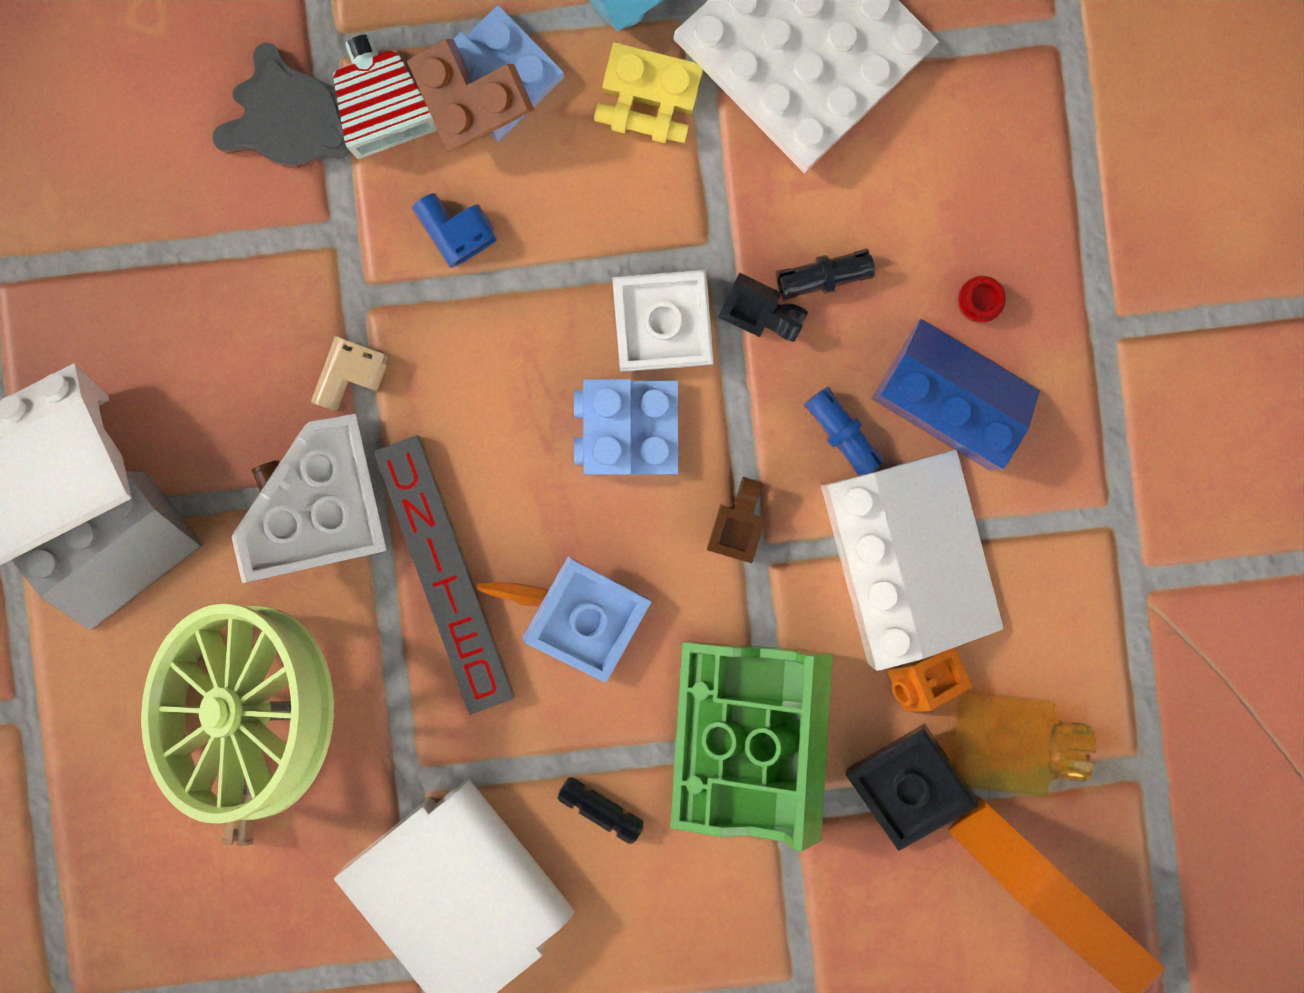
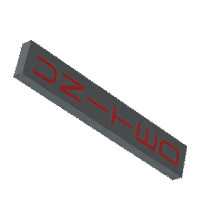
[373,435,515,715]

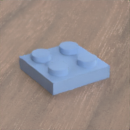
[522,556,652,683]

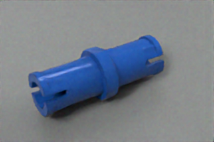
[804,386,885,476]

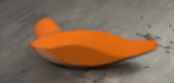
[477,582,549,609]

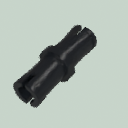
[776,248,875,300]

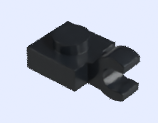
[718,272,808,342]

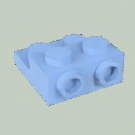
[453,5,565,142]
[574,379,678,475]

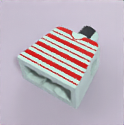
[333,34,437,159]

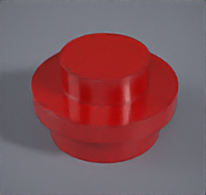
[957,276,1006,323]

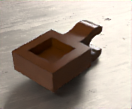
[707,477,766,564]

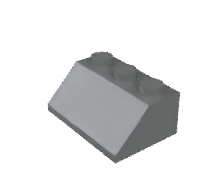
[12,471,203,630]

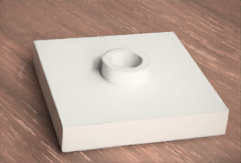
[612,270,714,373]

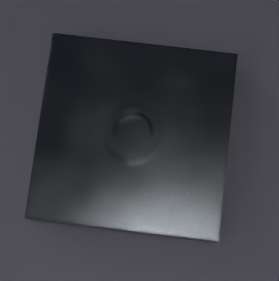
[845,723,979,851]

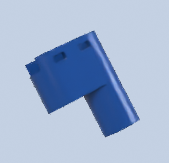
[412,193,497,268]

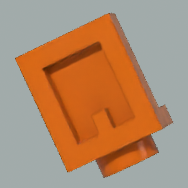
[887,647,973,712]

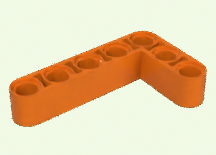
[948,796,1166,993]

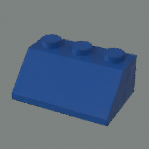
[871,319,1040,470]

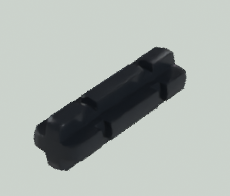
[557,777,644,844]

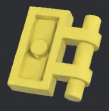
[594,42,703,144]

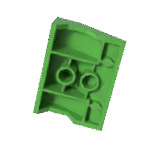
[670,642,833,852]

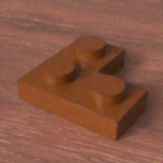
[407,39,534,152]

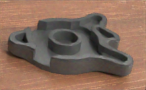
[213,42,350,168]

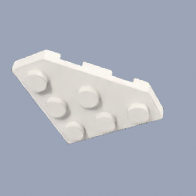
[231,414,387,583]

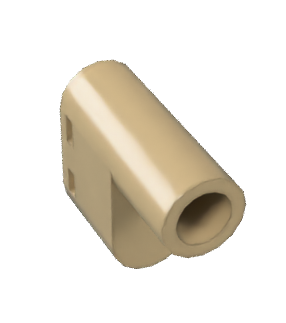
[311,336,388,412]

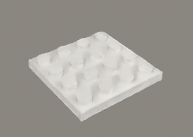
[673,0,939,173]

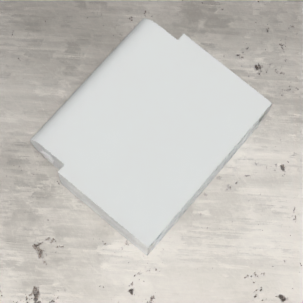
[334,779,575,993]

